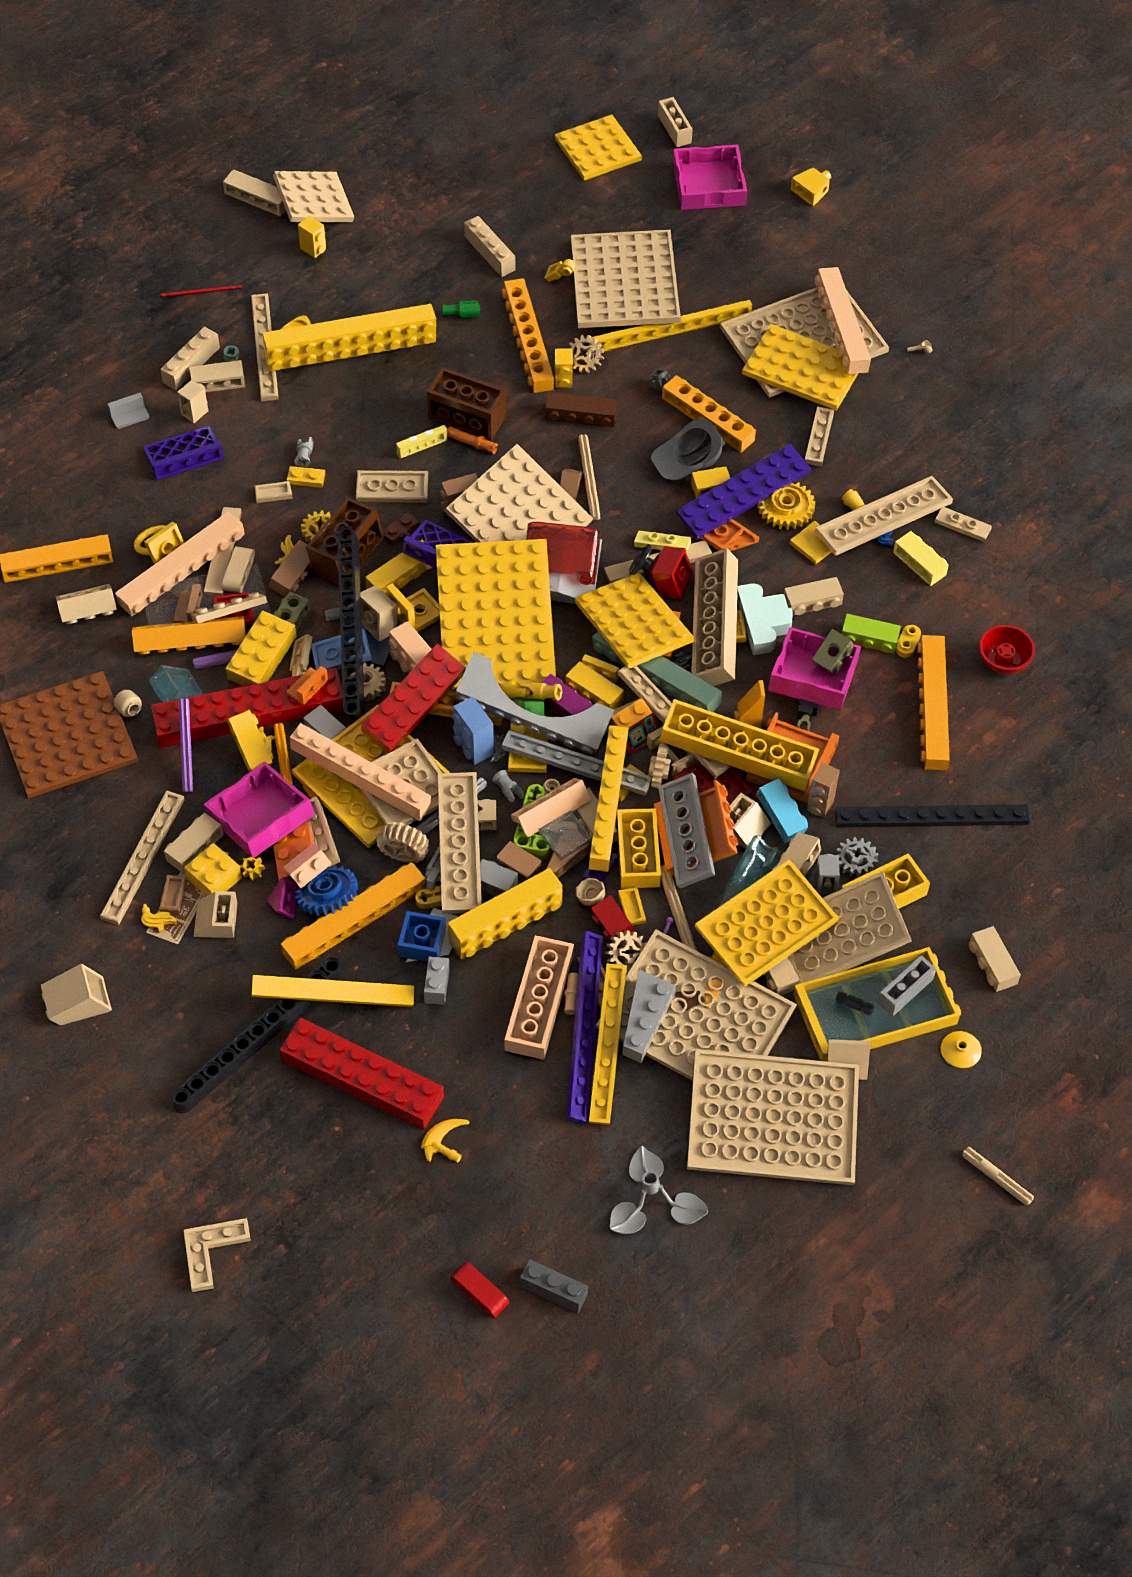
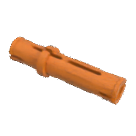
[447,426,498,454]

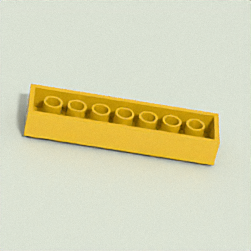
[659,699,819,791]

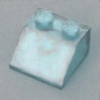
[149,665,204,703]

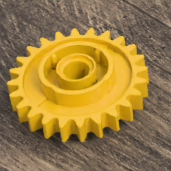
[757,482,815,530]

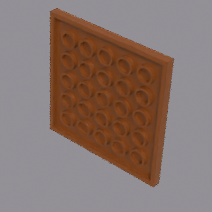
[0,671,139,799]

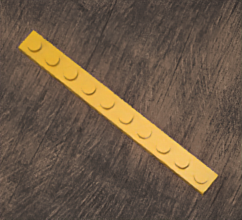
[589,300,752,351]

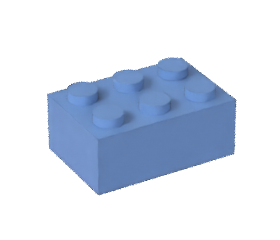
[452,696,494,765]

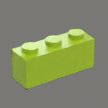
[842,614,901,654]

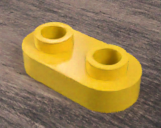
[896,625,921,658]

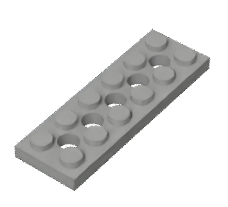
[658,773,715,888]

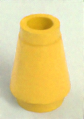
[842,489,865,511]

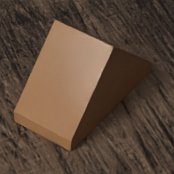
[560,469,583,501]

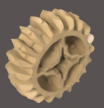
[376,822,429,863]

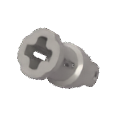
[294,437,313,467]
[492,770,524,802]

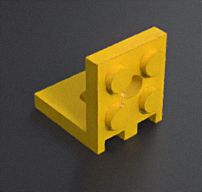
[386,583,440,632]

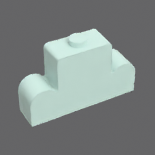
[737,584,793,655]

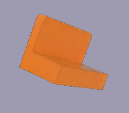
[287,666,328,705]

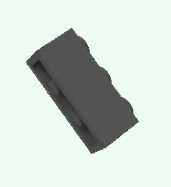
[520,1259,588,1313]

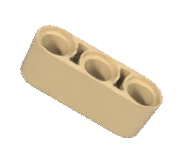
[222,546,255,593]

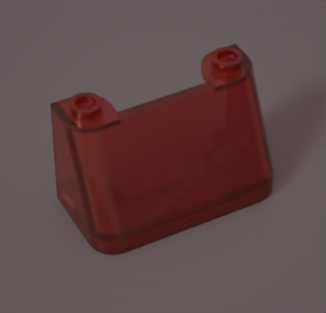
[526,522,600,585]

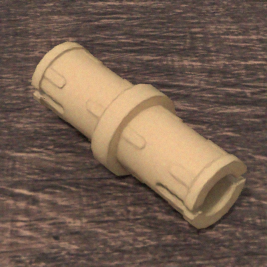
[564,973,578,1015]

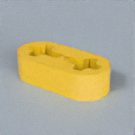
[415,885,442,909]

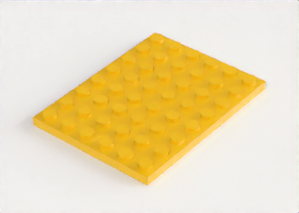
[436,539,556,689]

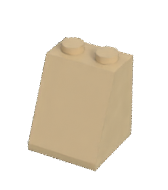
[41,964,112,1025]

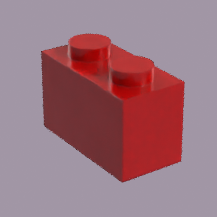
[591,895,635,941]

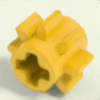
[240,856,265,881]

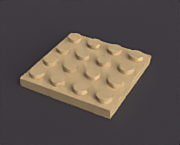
[273,171,354,222]
[359,738,442,825]

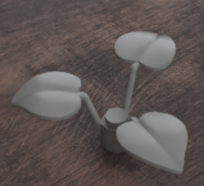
[609,1146,708,1234]

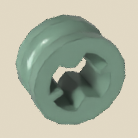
[223,345,239,362]

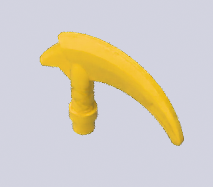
[421,1119,469,1163]

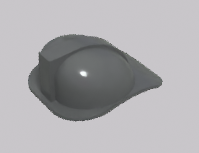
[651,418,726,481]

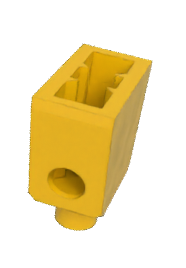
[791,168,831,206]

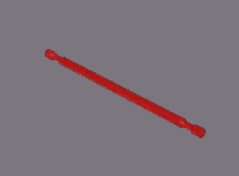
[161,285,242,297]

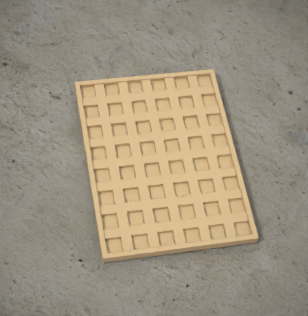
[571,230,681,328]

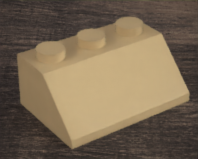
[56,584,117,624]

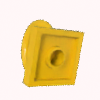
[134,522,184,564]

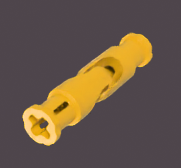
[498,682,562,701]

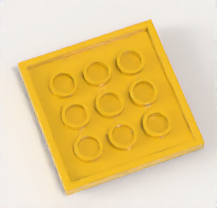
[555,115,642,181]

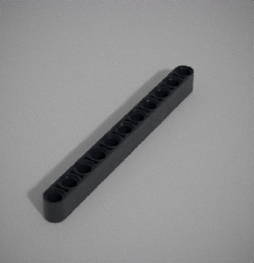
[337,526,365,721]
[172,957,342,1114]

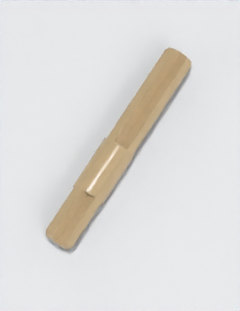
[962,1147,1034,1206]

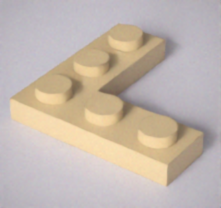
[184,1218,251,1292]

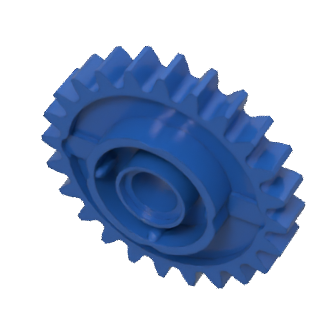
[295,865,359,916]

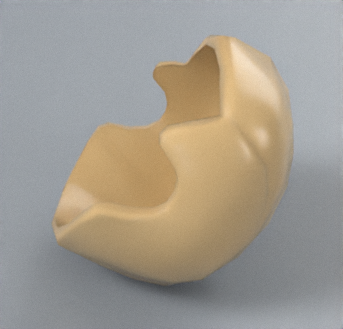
[576,878,605,907]

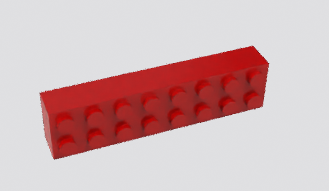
[280,1018,444,1130]

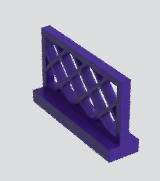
[143,426,224,480]
[402,520,475,569]

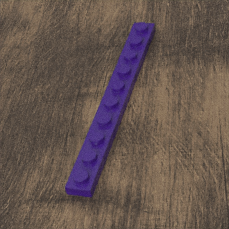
[566,931,603,1124]

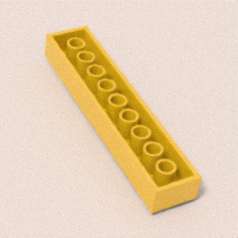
[263,304,436,371]

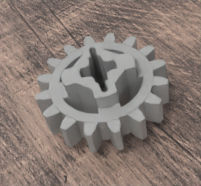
[836,837,878,878]

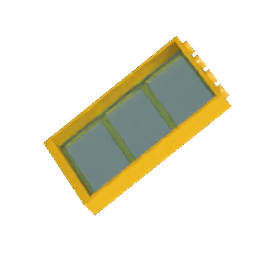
[793,947,961,1062]

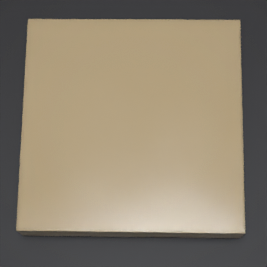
[827,1040,870,1080]

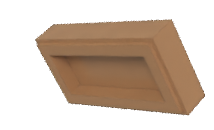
[159,875,187,914]

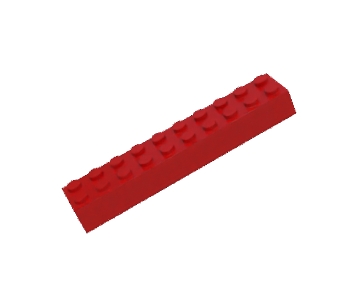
[151,668,344,748]

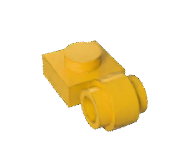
[544,259,575,282]

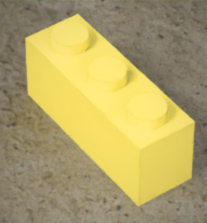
[893,531,949,586]

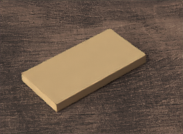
[356,470,428,503]

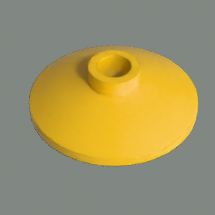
[940,1031,981,1069]

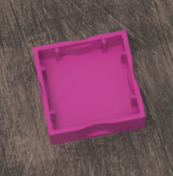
[673,145,747,210]
[768,627,861,711]
[203,762,315,858]

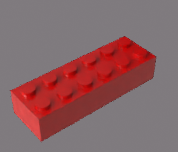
[361,643,466,753]

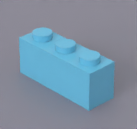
[756,778,808,843]

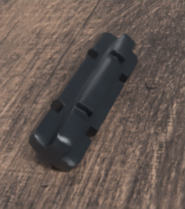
[836,991,874,1015]

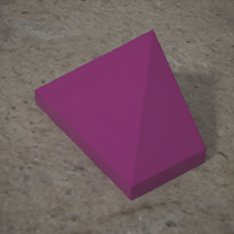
[267,877,298,920]

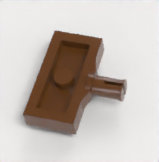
[383,512,420,545]

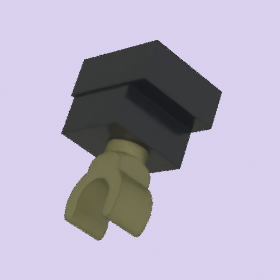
[797,699,819,731]

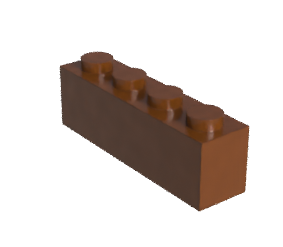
[545,392,617,427]

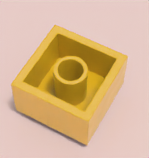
[184,843,242,896]

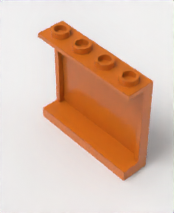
[745,712,839,803]
[654,780,738,878]

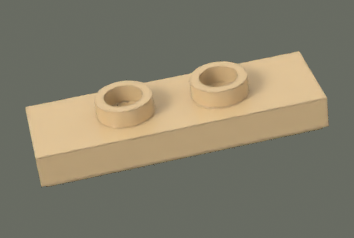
[935,506,992,542]

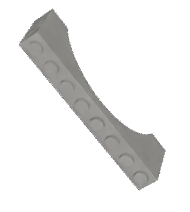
[455,652,614,755]

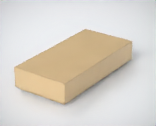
[254,481,292,503]

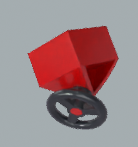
[629,544,693,599]

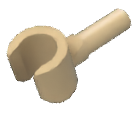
[907,340,933,354]

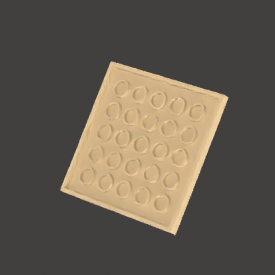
[445,444,593,543]

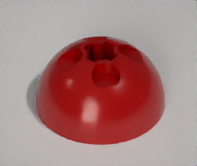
[979,625,1035,675]

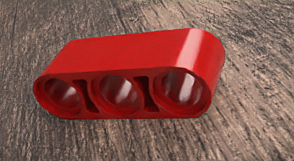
[450,1261,510,1319]

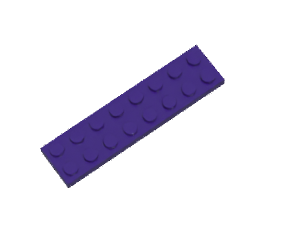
[676,443,811,540]

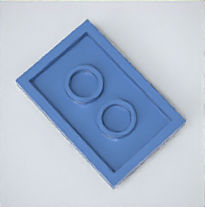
[311,628,372,670]

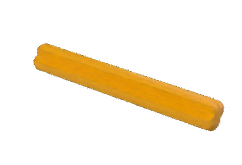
[273,723,293,785]

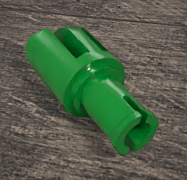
[443,301,480,318]

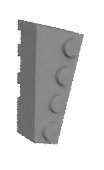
[623,969,676,1063]

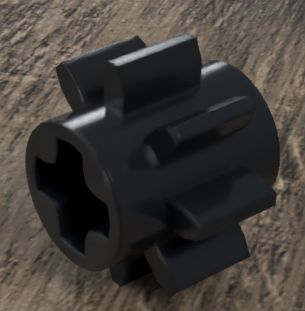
[670,651,692,671]

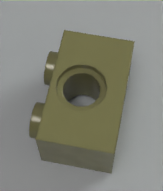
[812,629,853,675]

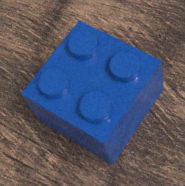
[398,911,446,962]

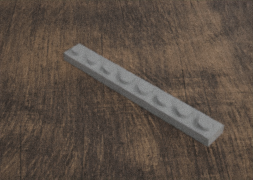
[502,730,652,796]

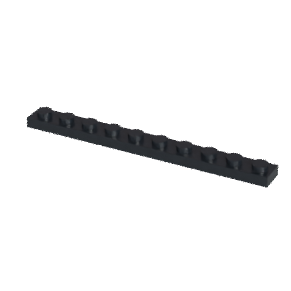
[835,804,1030,827]

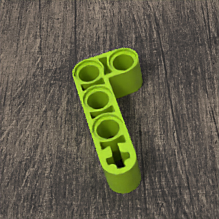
[514,784,550,861]

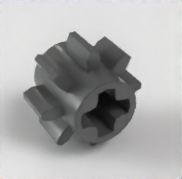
[649,369,671,391]

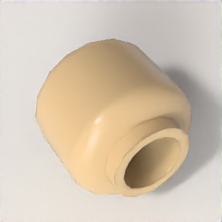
[114,690,142,717]

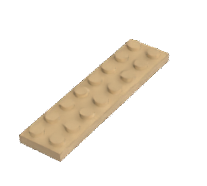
[815,476,953,556]
[438,772,482,914]

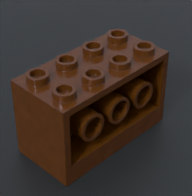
[427,367,506,441]
[306,497,384,586]

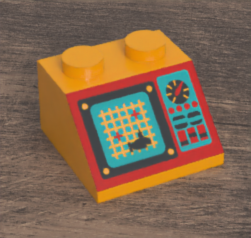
[608,698,658,755]

